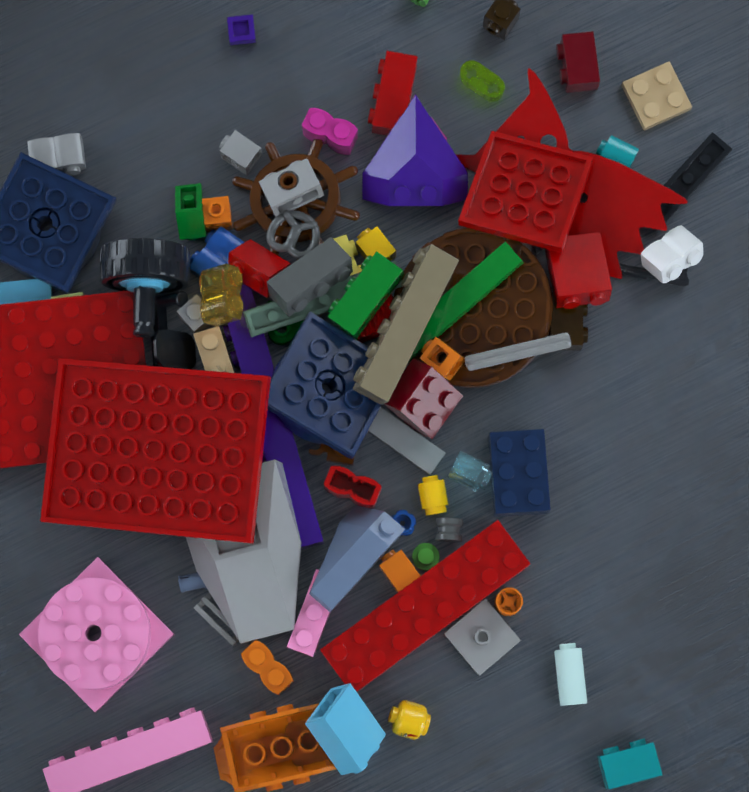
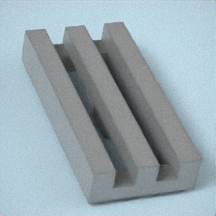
[194,592,239,646]

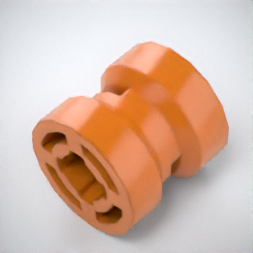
[494,587,523,616]

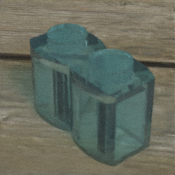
[448,450,493,492]

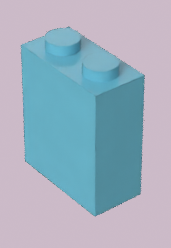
[305,683,386,775]

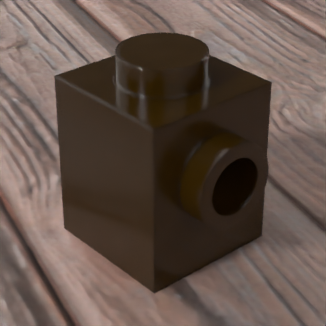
[483,0,521,40]

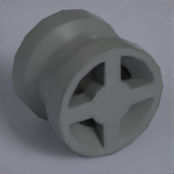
[435,518,463,543]

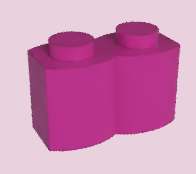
[302,108,358,155]

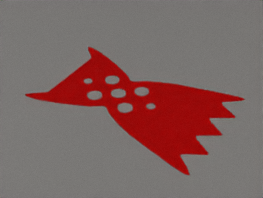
[455,68,688,279]

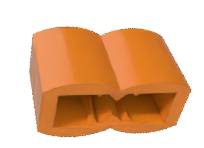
[241,640,294,695]

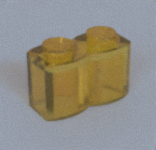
[200,264,243,326]

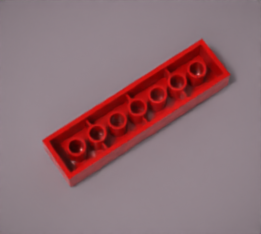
[320,520,531,692]

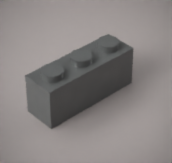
[267,237,353,317]

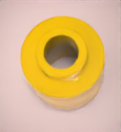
[417,475,449,516]

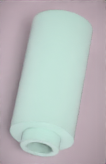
[554,643,587,706]

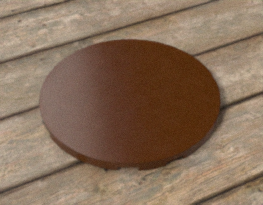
[394,228,553,388]

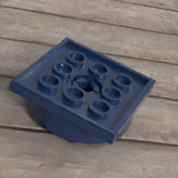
[0,152,117,294]
[268,312,382,459]

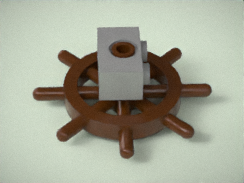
[232,139,360,255]

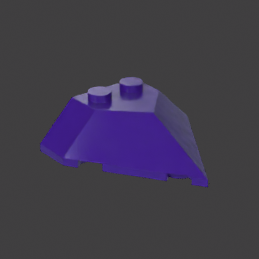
[362,94,468,206]

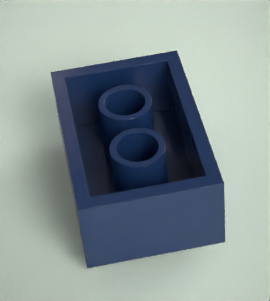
[488,429,551,517]

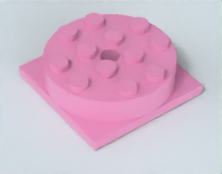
[19,557,175,713]

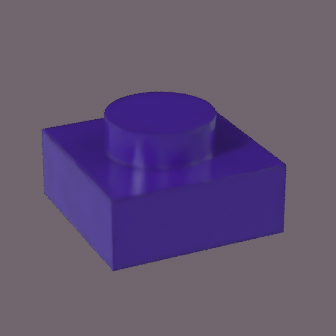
[227,14,256,45]

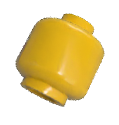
[388,700,431,740]

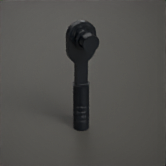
[619,263,689,286]

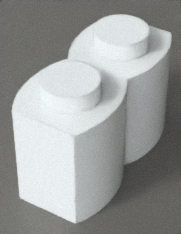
[641,225,704,284]

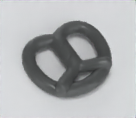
[266,210,320,259]

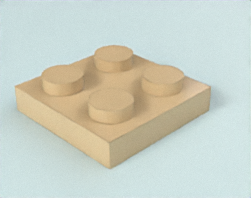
[621,61,692,131]

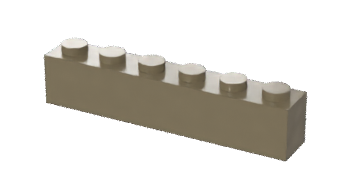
[353,244,459,405]

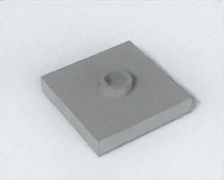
[444,598,521,676]

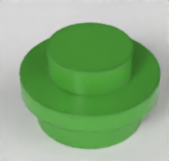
[412,543,440,571]

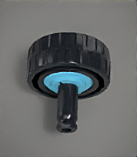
[100,238,190,338]

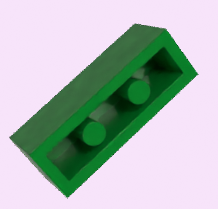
[328,251,405,340]

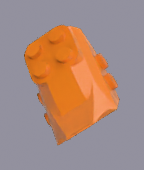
[213,703,337,792]

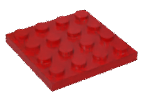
[458,131,593,253]

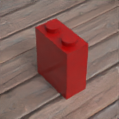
[545,232,612,309]

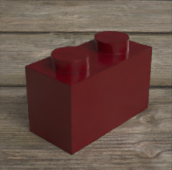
[556,31,600,93]

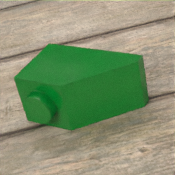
[175,183,206,240]

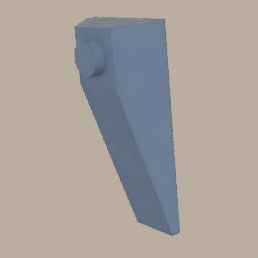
[309,505,405,612]

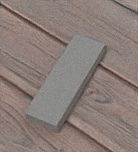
[368,407,446,476]

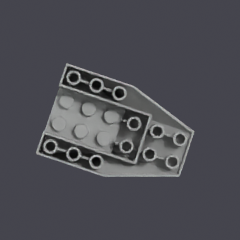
[186,459,301,644]

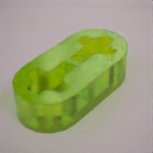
[460,60,505,102]

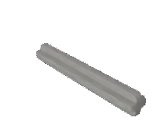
[465,332,571,371]

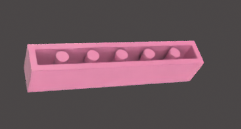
[42,707,214,792]

